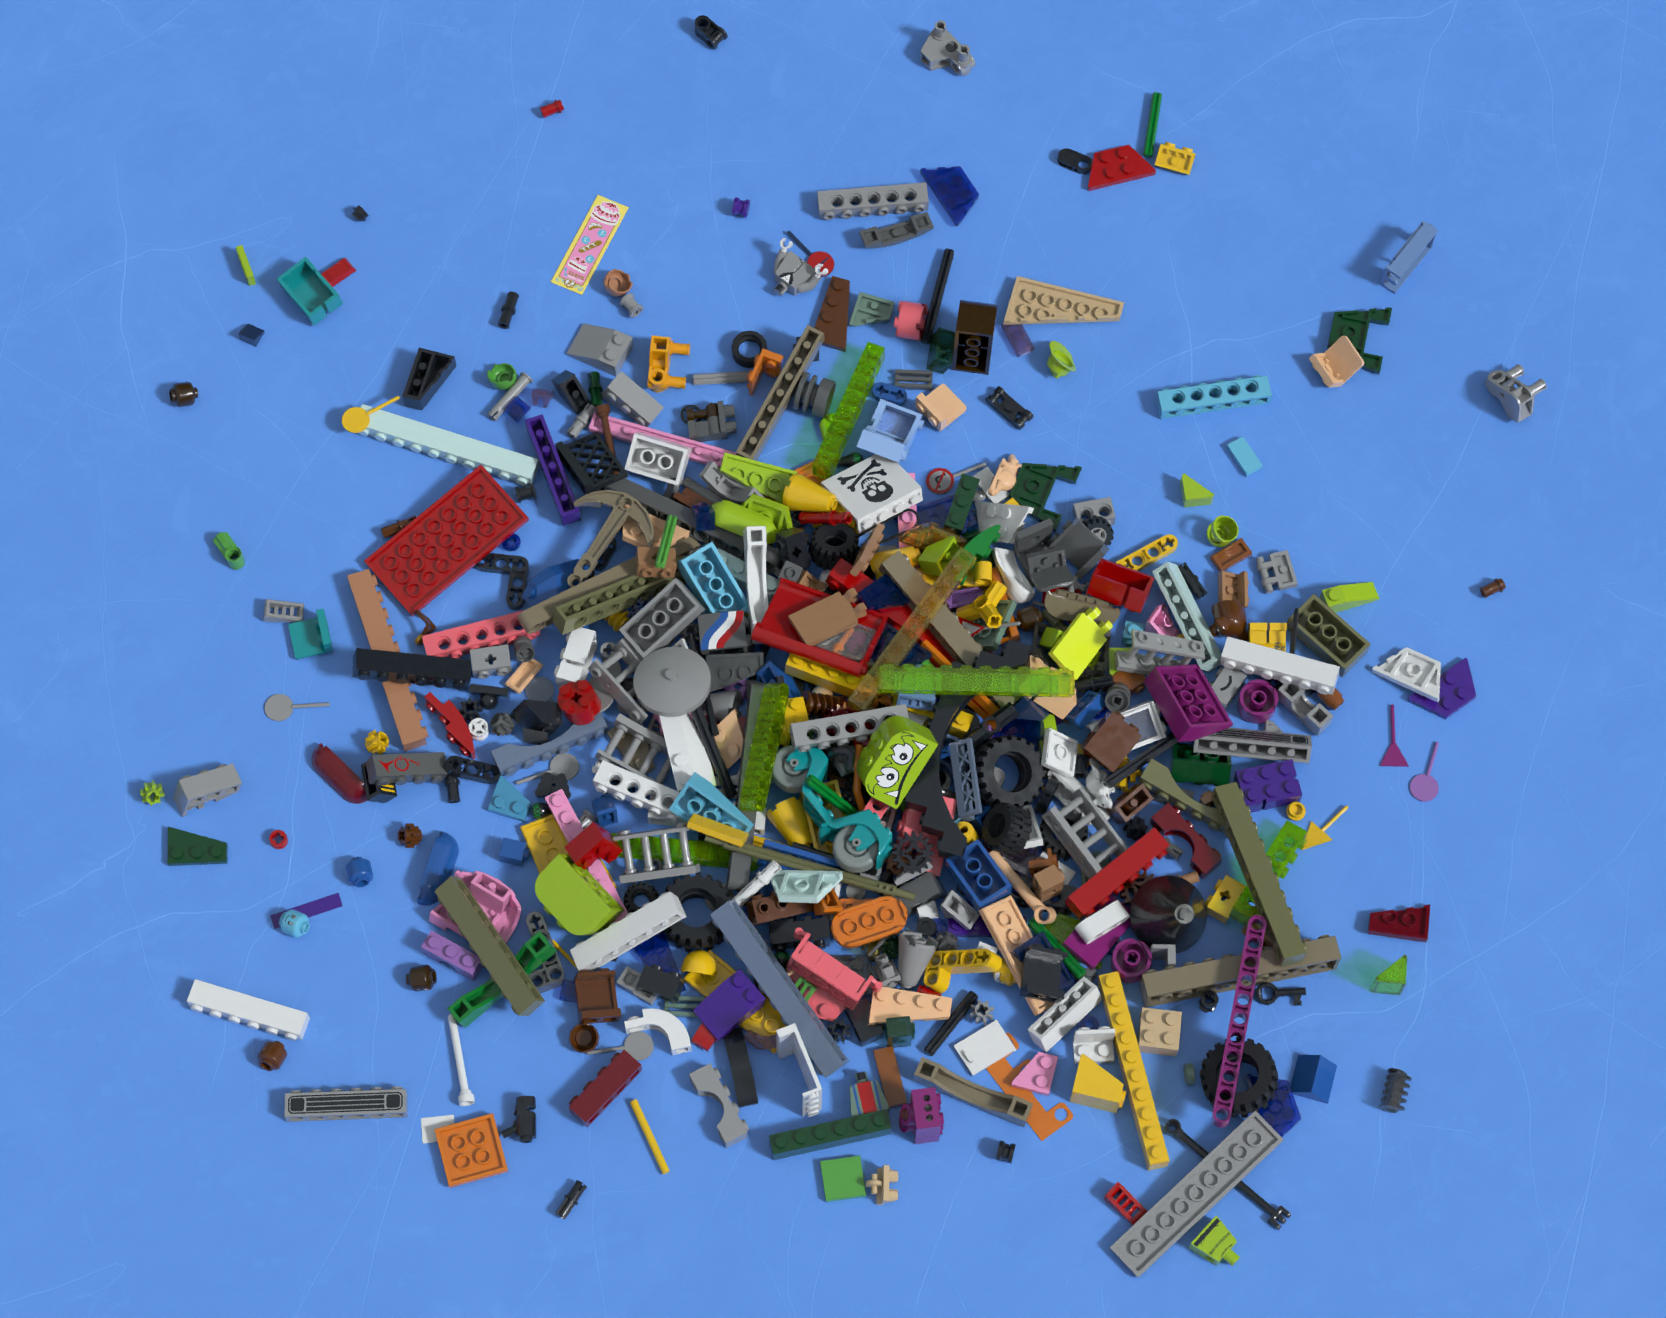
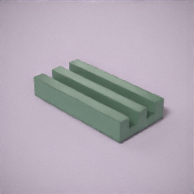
[664,996,705,1018]

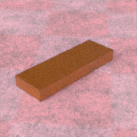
[873,1046,907,1108]

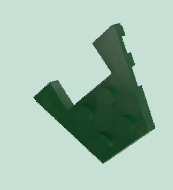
[1327,307,1392,374]
[1009,463,1082,532]

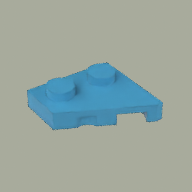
[488,775,531,823]

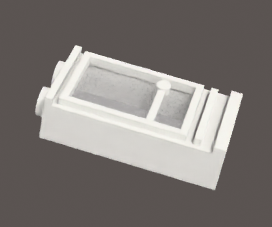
[1086,700,1167,750]

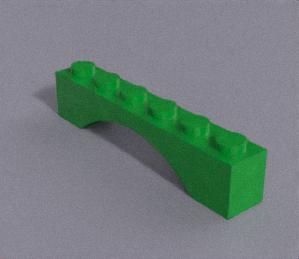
[447,931,557,1028]

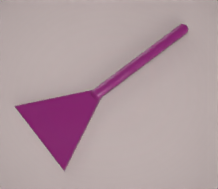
[1380,704,1409,767]

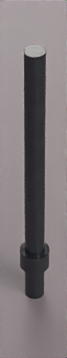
[687,633,719,736]

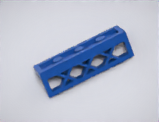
[757,839,840,870]

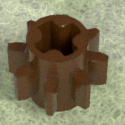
[398,823,422,848]

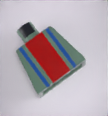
[849,1071,889,1117]

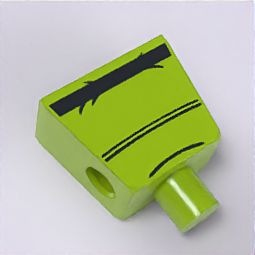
[1189,1216,1240,1266]

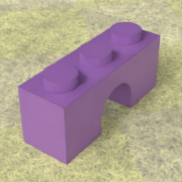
[421,930,483,981]

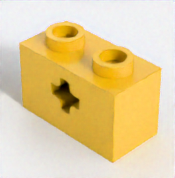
[1205,875,1247,924]

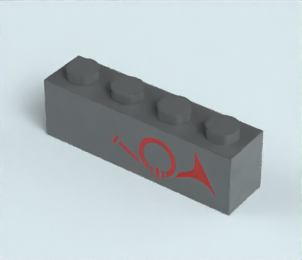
[366,752,448,786]

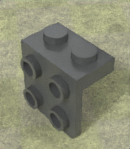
[1026,546,1075,592]

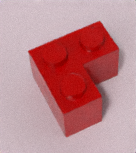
[564,822,623,870]

